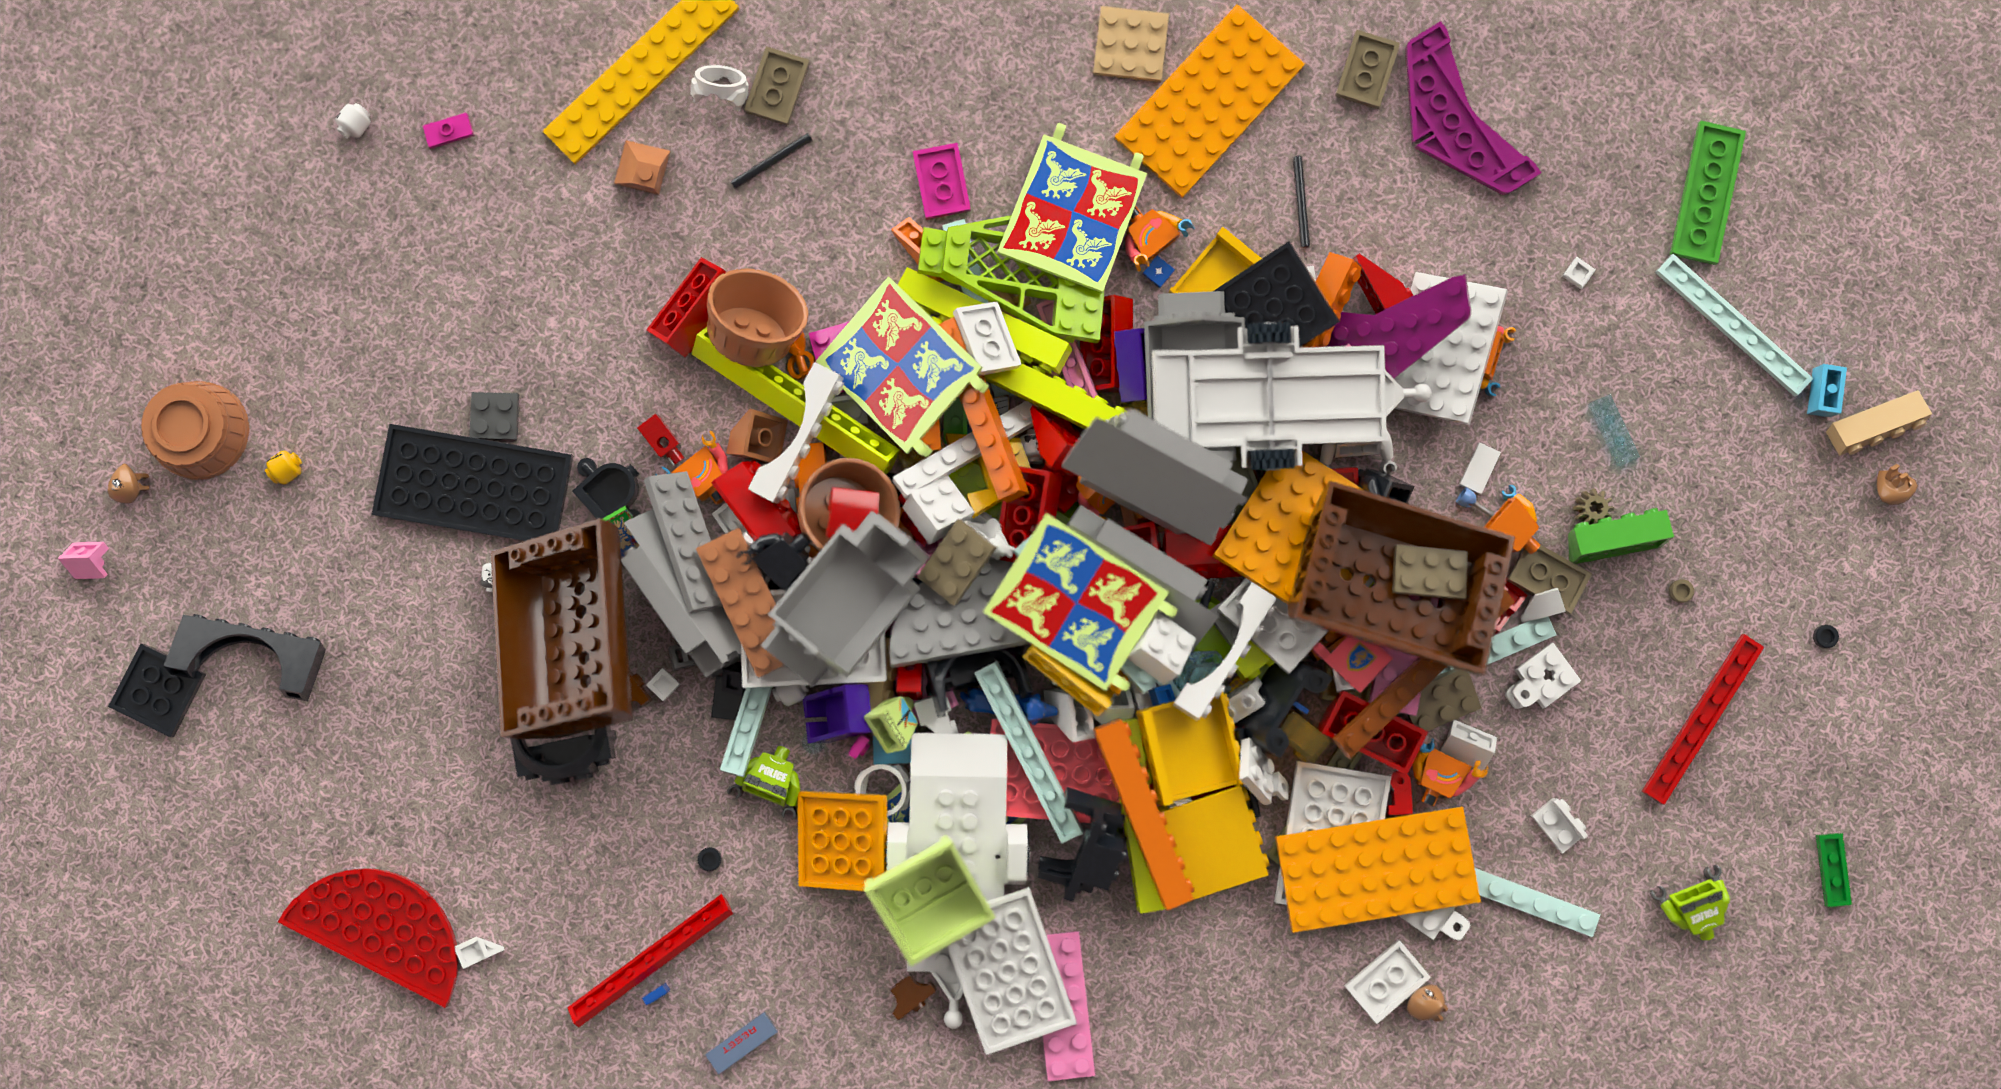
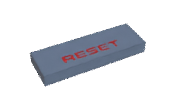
[705,1012,778,1074]

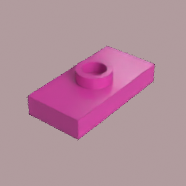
[423,112,474,149]
[849,734,871,759]

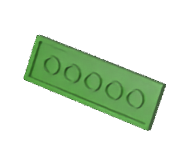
[1670,121,1746,265]

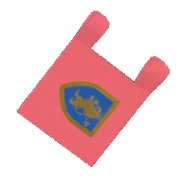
[1313,636,1393,693]

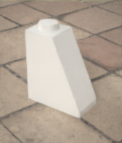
[1043,687,1095,742]

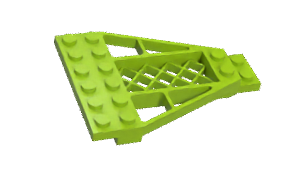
[917,215,1105,343]

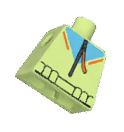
[864,696,918,754]

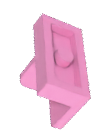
[58,542,109,579]

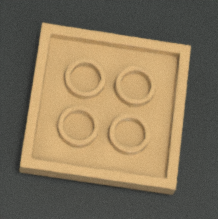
[1093,6,1169,82]

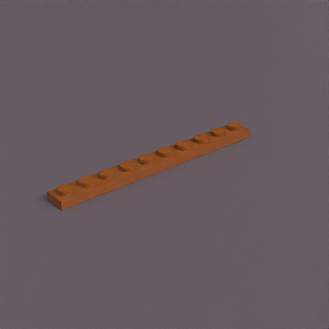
[1332,588,1515,758]

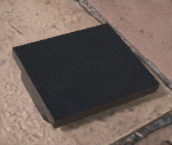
[711,676,743,720]

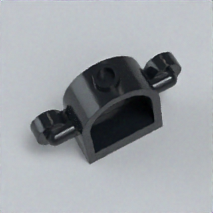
[572,458,641,519]

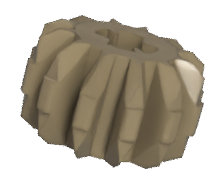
[1572,488,1614,525]

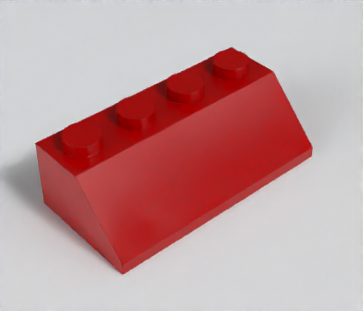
[646,257,726,358]
[1080,295,1133,393]
[711,460,802,541]
[999,466,1063,562]
[1162,525,1242,579]
[1317,690,1428,775]

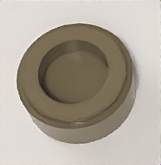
[1669,579,1694,603]

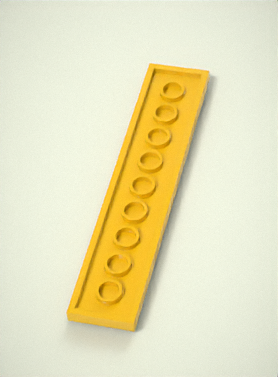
[543,0,740,165]

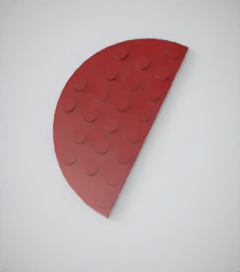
[278,868,458,1008]

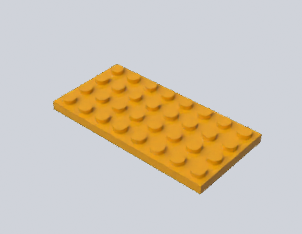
[1114,4,1305,198]
[1275,807,1481,933]

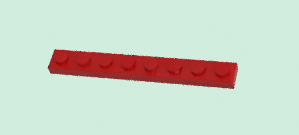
[1642,634,1764,805]
[567,894,734,1028]

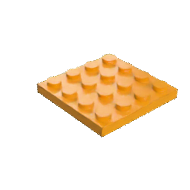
[798,791,887,891]

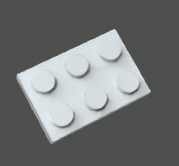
[953,302,1022,376]
[1344,940,1431,1024]

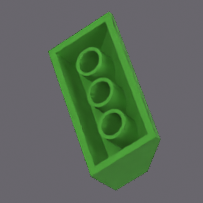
[1568,508,1674,564]

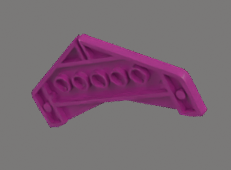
[1405,21,1541,195]
[1325,274,1472,379]

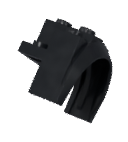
[924,645,1033,718]
[511,726,617,785]
[1037,787,1127,902]

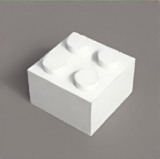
[903,475,974,544]
[1127,611,1196,685]

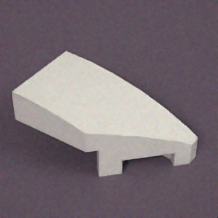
[1520,588,1566,622]
[455,937,505,969]

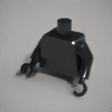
[1358,468,1415,504]
[736,532,812,602]

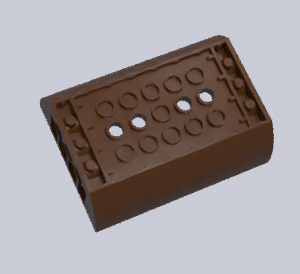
[1288,481,1515,676]
[491,518,633,739]

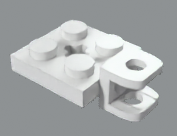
[1505,643,1581,709]
[1240,738,1289,805]
[1398,906,1470,940]

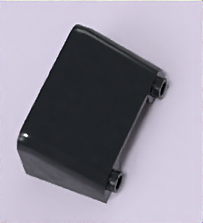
[1234,661,1333,758]

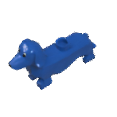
[960,687,1058,725]

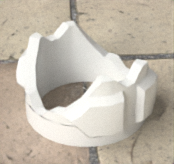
[691,65,749,111]
[854,764,911,816]

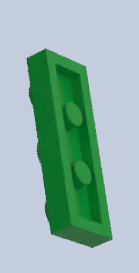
[1816,833,1852,907]

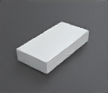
[1459,443,1501,495]

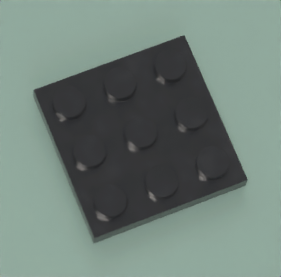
[108,643,206,737]

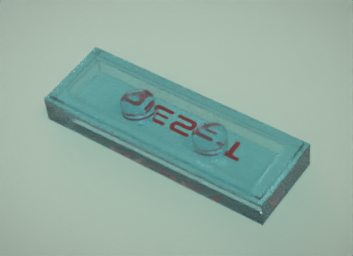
[1588,394,1640,467]

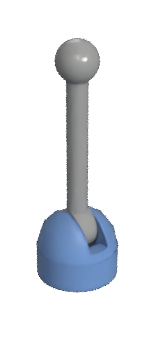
[1456,487,1494,518]

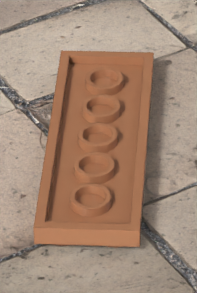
[696,528,785,678]

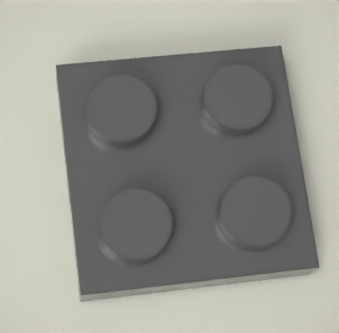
[469,392,519,440]

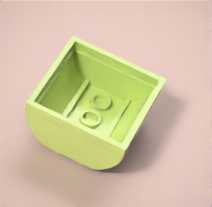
[864,835,996,967]

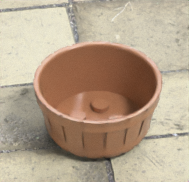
[707,268,808,367]
[141,381,249,480]
[798,458,900,552]

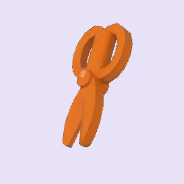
[787,332,816,380]

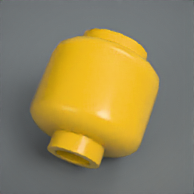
[265,450,302,485]

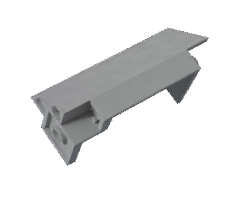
[1144,291,1245,461]
[1062,409,1248,545]
[1066,505,1219,655]
[621,509,742,679]
[761,511,929,687]

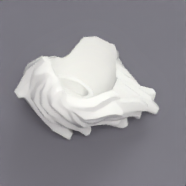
[965,518,1015,560]

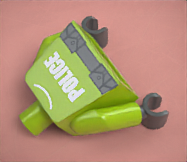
[727,746,801,820]
[1650,865,1730,941]

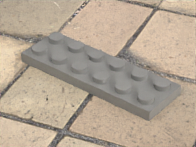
[644,471,723,613]

